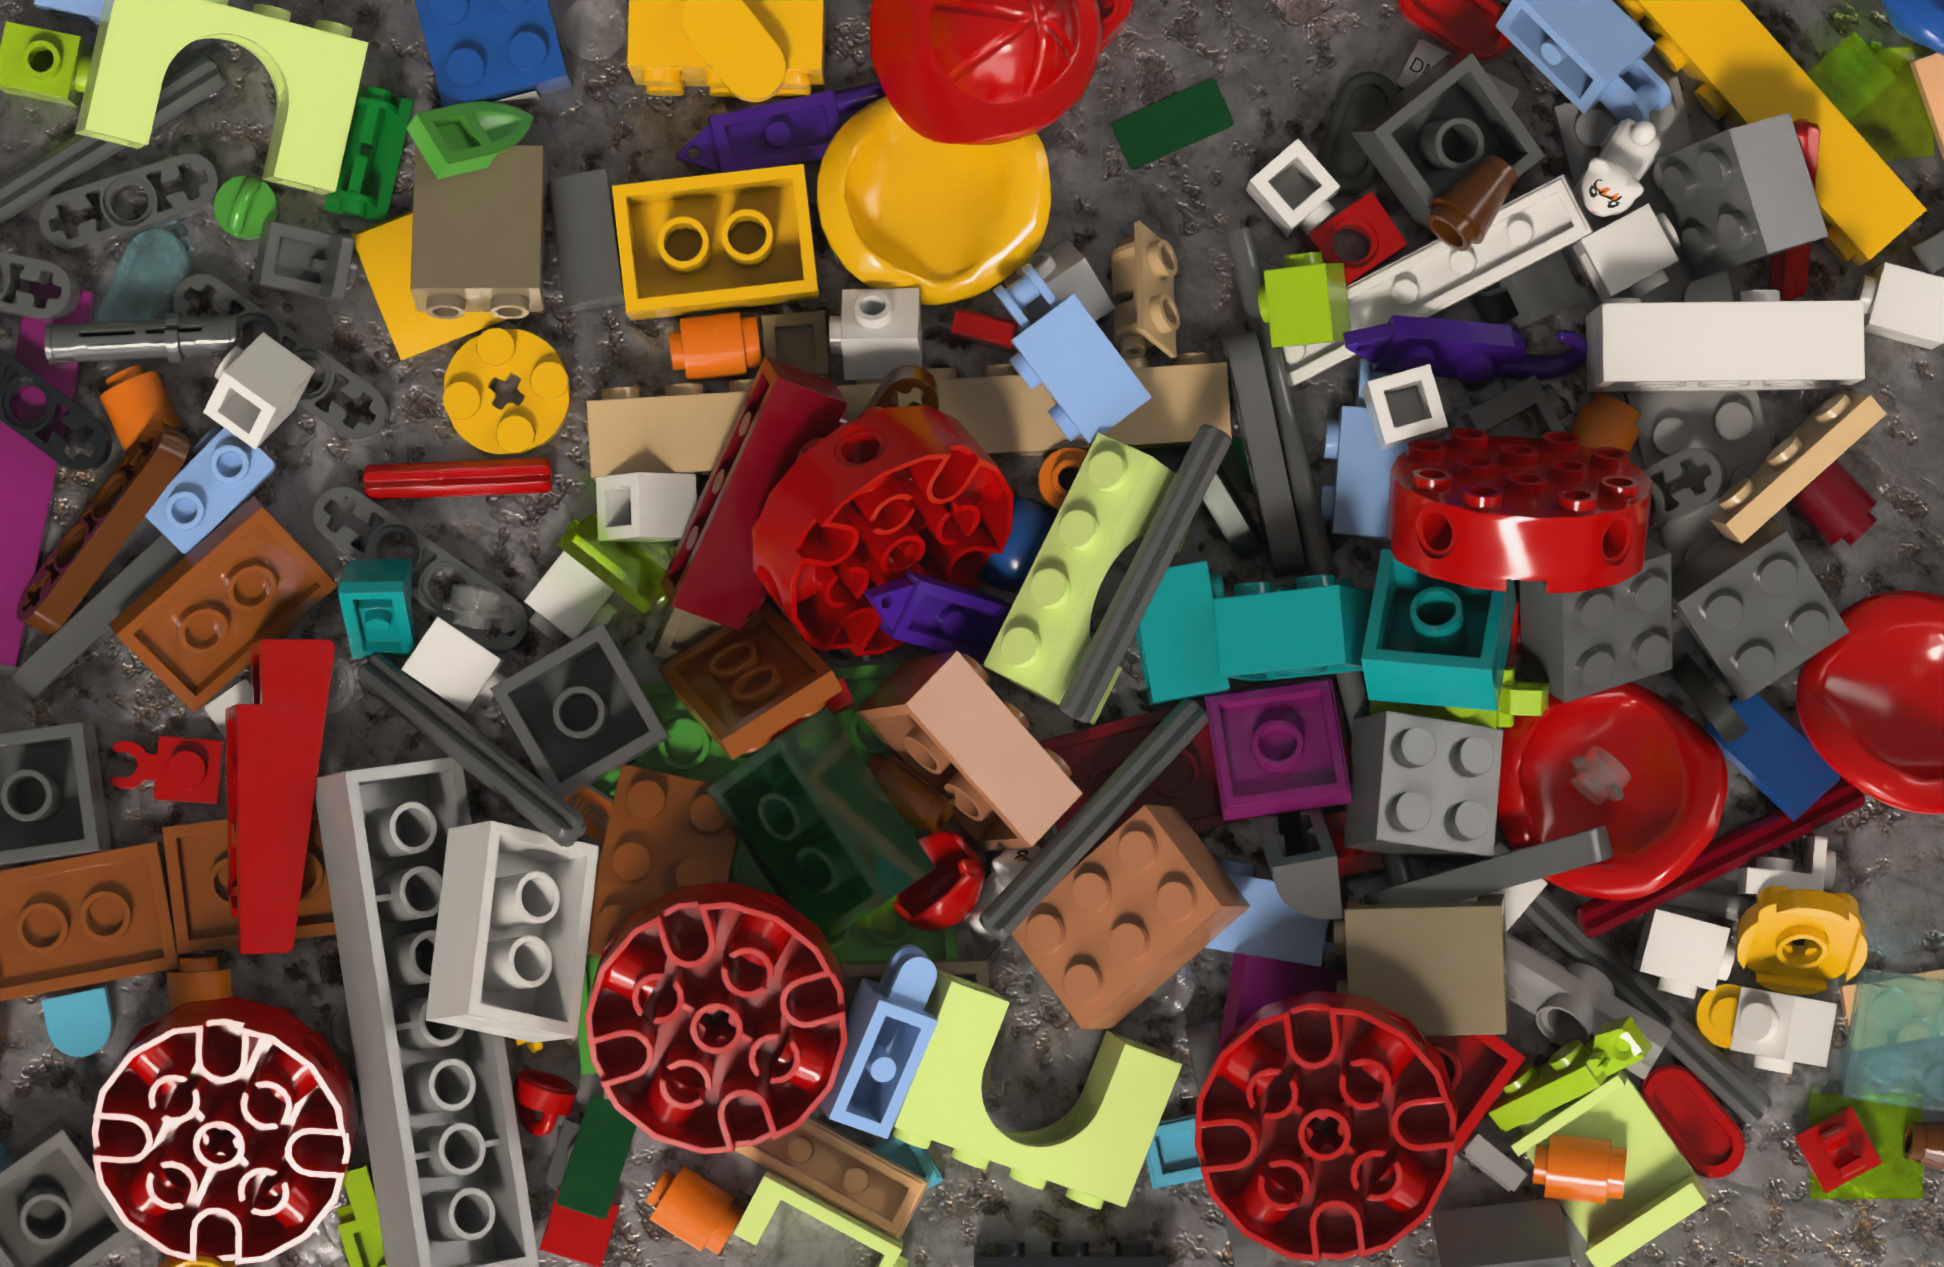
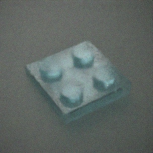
[1838,968,1944,1112]

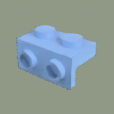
[145,425,276,555]

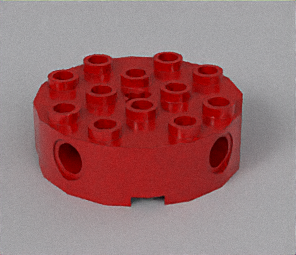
[752,406,1014,656]
[1386,428,1653,593]
[585,882,848,1154]
[1194,991,1458,1262]
[91,997,360,1265]

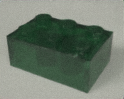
[706,706,936,942]

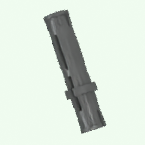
[44,312,243,365]

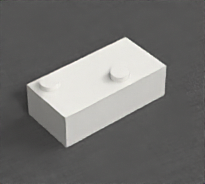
[1586,290,1865,392]

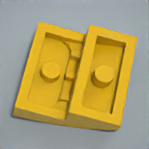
[352,210,506,361]

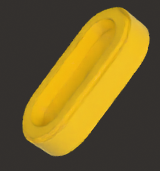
[681,0,787,102]

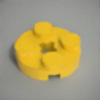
[443,328,571,456]
[1736,885,1868,995]

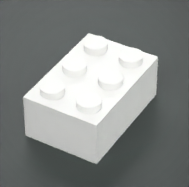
[425,821,599,1043]

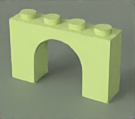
[75,0,369,195]
[983,433,1204,725]
[892,969,1182,1210]

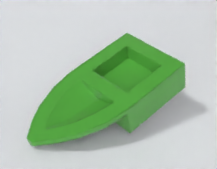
[406,101,534,180]

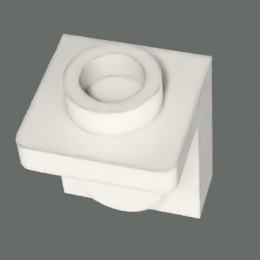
[1736,835,1836,896]

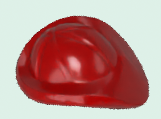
[870,0,1102,145]
[1796,590,1944,814]
[1496,682,1728,901]

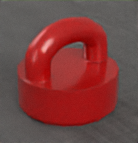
[512,1069,578,1137]

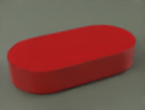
[1396,0,1511,65]
[1638,1064,1745,1178]

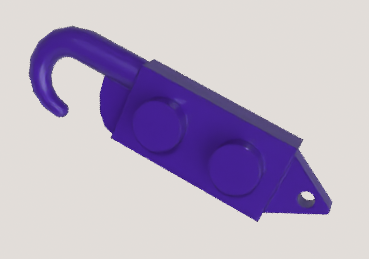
[675,81,886,173]
[1343,315,1587,383]
[864,570,1012,664]

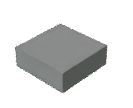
[1459,1131,1528,1192]

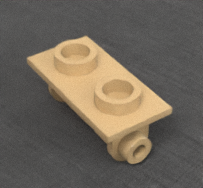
[1110,220,1180,359]

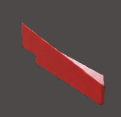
[225,639,335,954]

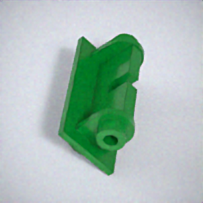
[323,86,414,223]

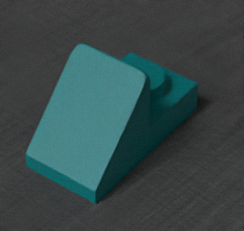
[338,559,417,659]

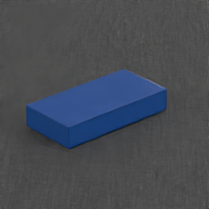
[1704,693,1841,822]

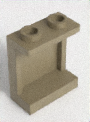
[410,145,548,319]
[1334,894,1510,1036]

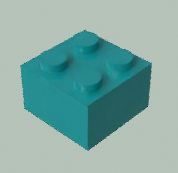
[1361,549,1516,711]
[1135,561,1230,706]
[1213,575,1373,682]

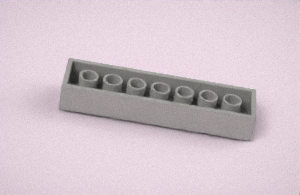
[315,757,539,1267]

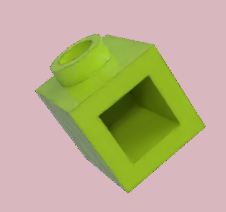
[0,21,92,108]
[1258,252,1351,348]

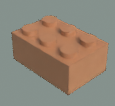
[855,651,1083,852]
[1011,805,1251,1030]

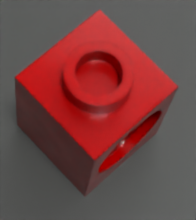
[1304,191,1407,286]

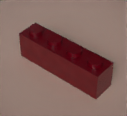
[660,356,848,631]

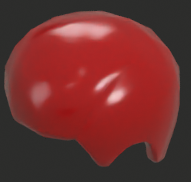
[887,830,985,932]

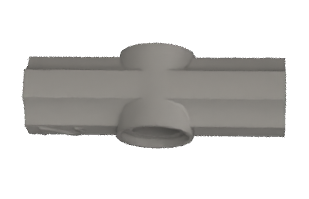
[1506,932,1673,1080]

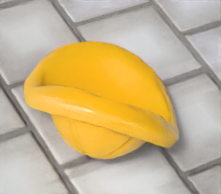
[817,96,1051,305]

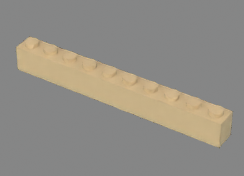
[587,352,1232,482]

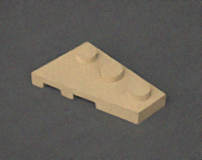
[1710,390,1887,543]

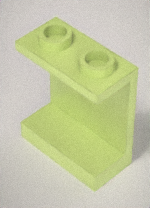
[1511,1069,1709,1267]
[733,1169,909,1267]

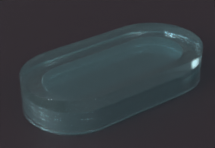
[98,230,191,322]

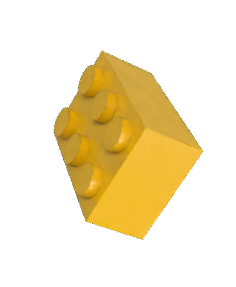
[627,0,827,99]
[612,164,820,321]

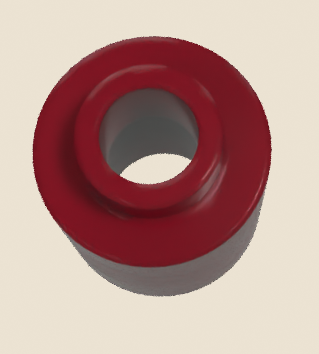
[1789,459,1878,546]

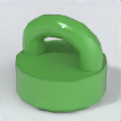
[213,175,280,241]

